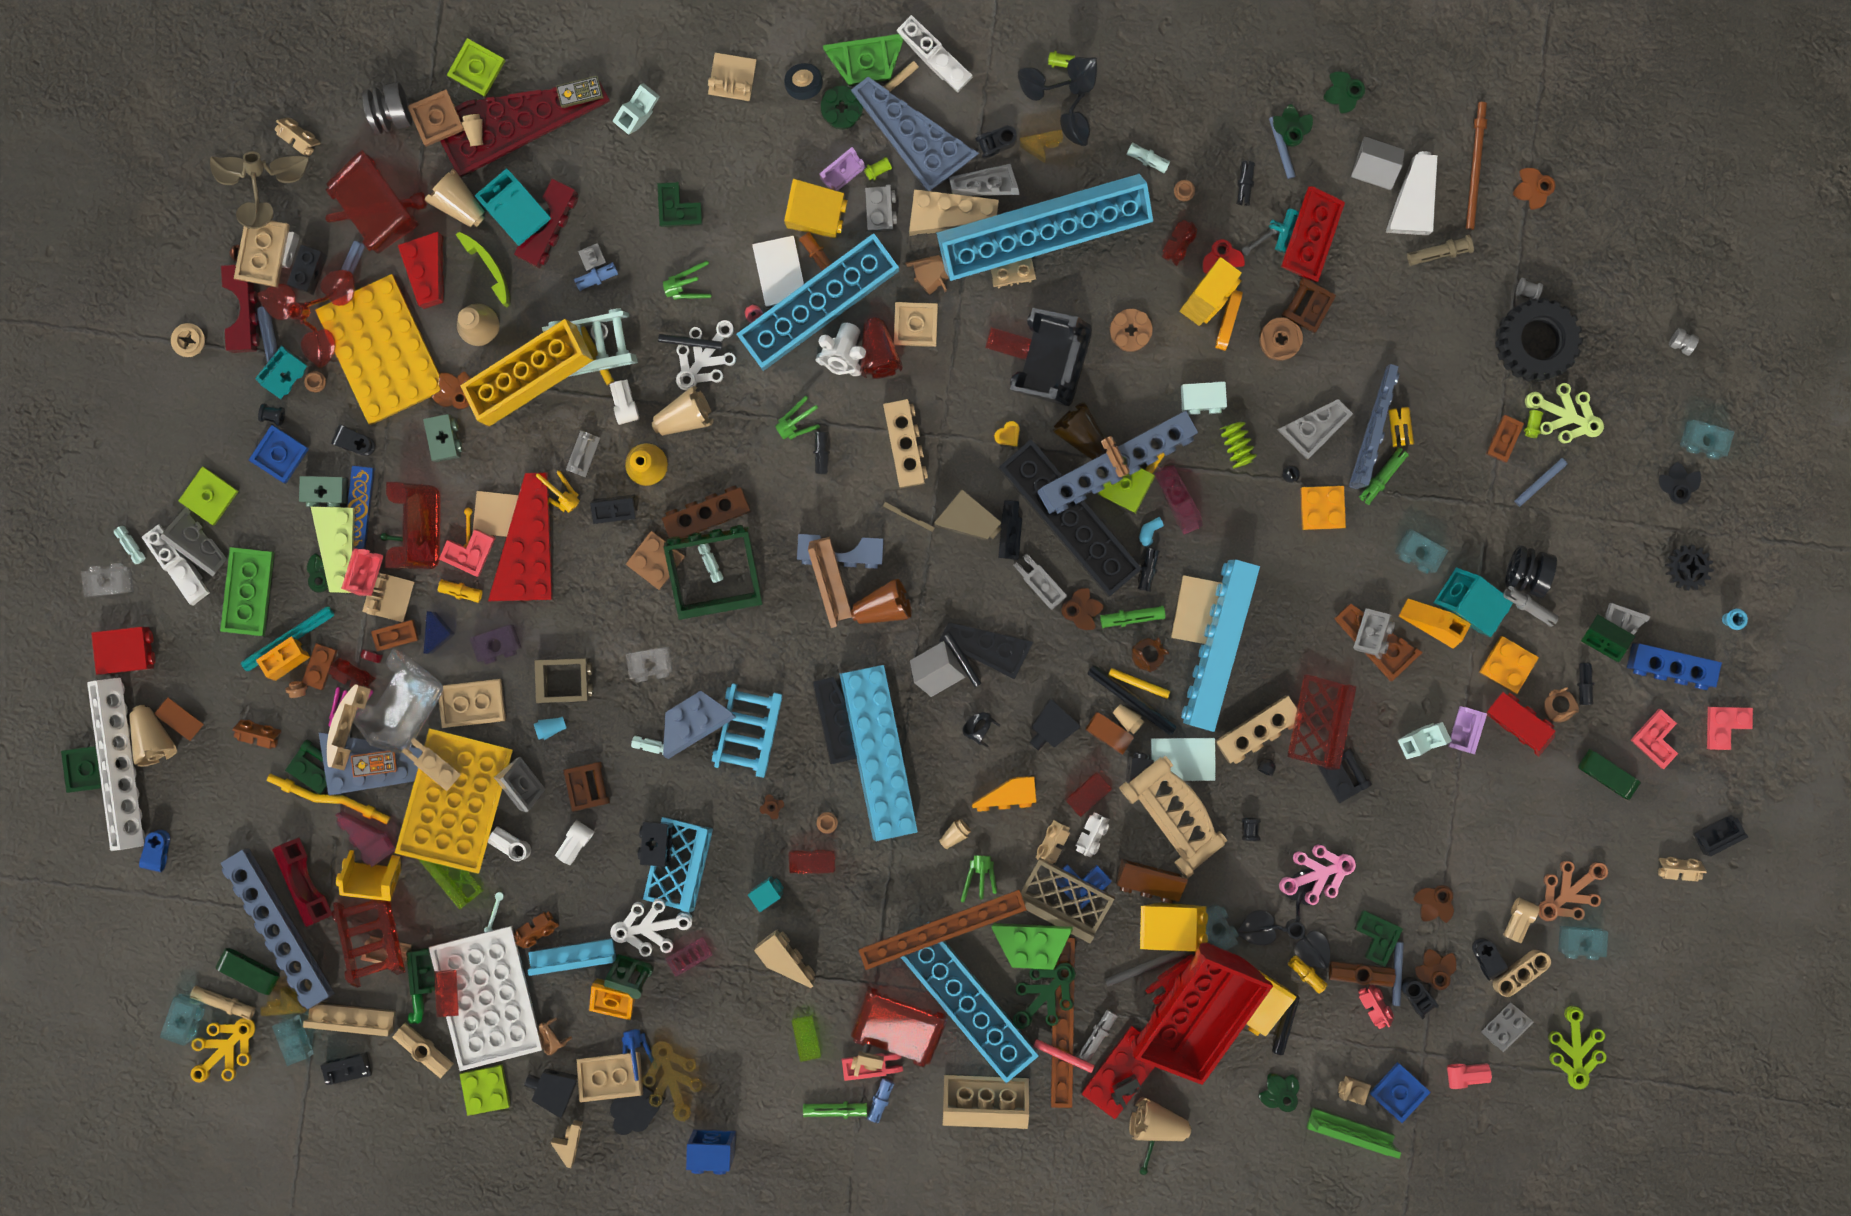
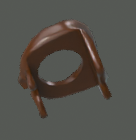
[1132,638,1169,672]

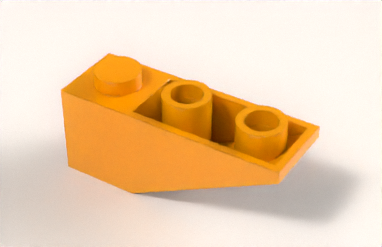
[1399,599,1471,649]
[972,776,1036,811]

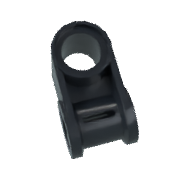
[975,125,1017,159]
[331,424,376,456]
[1472,938,1508,981]
[1401,977,1439,1019]

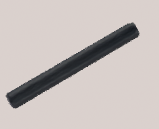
[1088,665,1177,735]

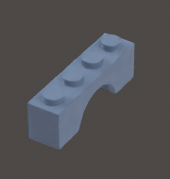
[797,534,884,569]

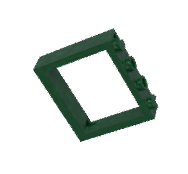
[663,525,763,620]

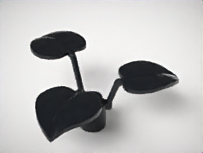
[1018,57,1097,146]
[1238,869,1330,969]

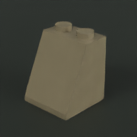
[934,490,1001,540]

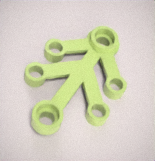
[1525,383,1604,444]

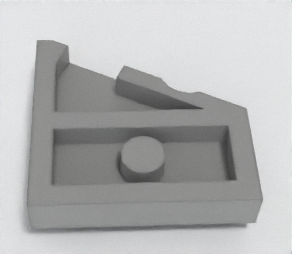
[1604,603,1650,635]

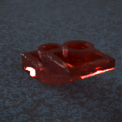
[789,849,835,874]
[435,970,459,1017]

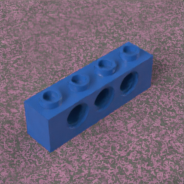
[1627,643,1722,690]

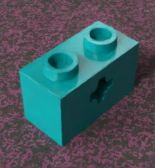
[255,346,307,399]
[748,876,784,912]

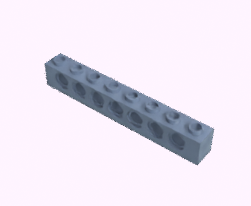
[1037,411,1198,514]
[221,849,335,1009]

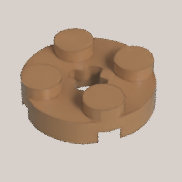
[1110,309,1152,352]
[1259,318,1303,361]

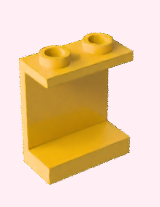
[336,850,401,901]

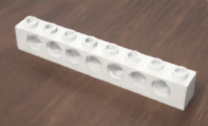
[87,678,145,851]

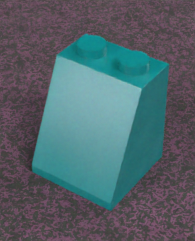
[1433,567,1513,637]

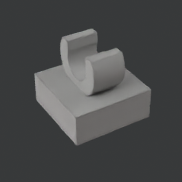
[578,243,607,272]

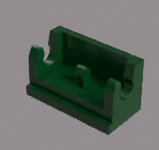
[1581,614,1635,663]
[406,948,438,995]

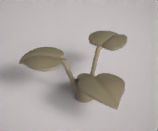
[210,151,309,229]

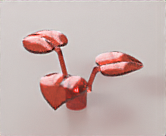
[257,270,355,368]

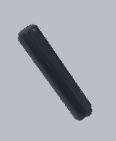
[1272,993,1300,1055]

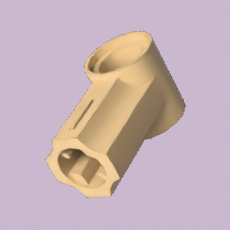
[1503,897,1539,943]

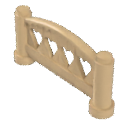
[1119,756,1227,879]

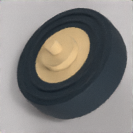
[784,63,823,100]

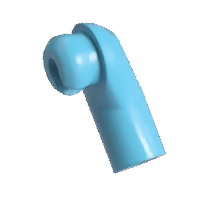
[1139,517,1164,547]

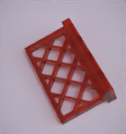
[1287,674,1357,770]

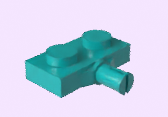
[1269,209,1299,253]

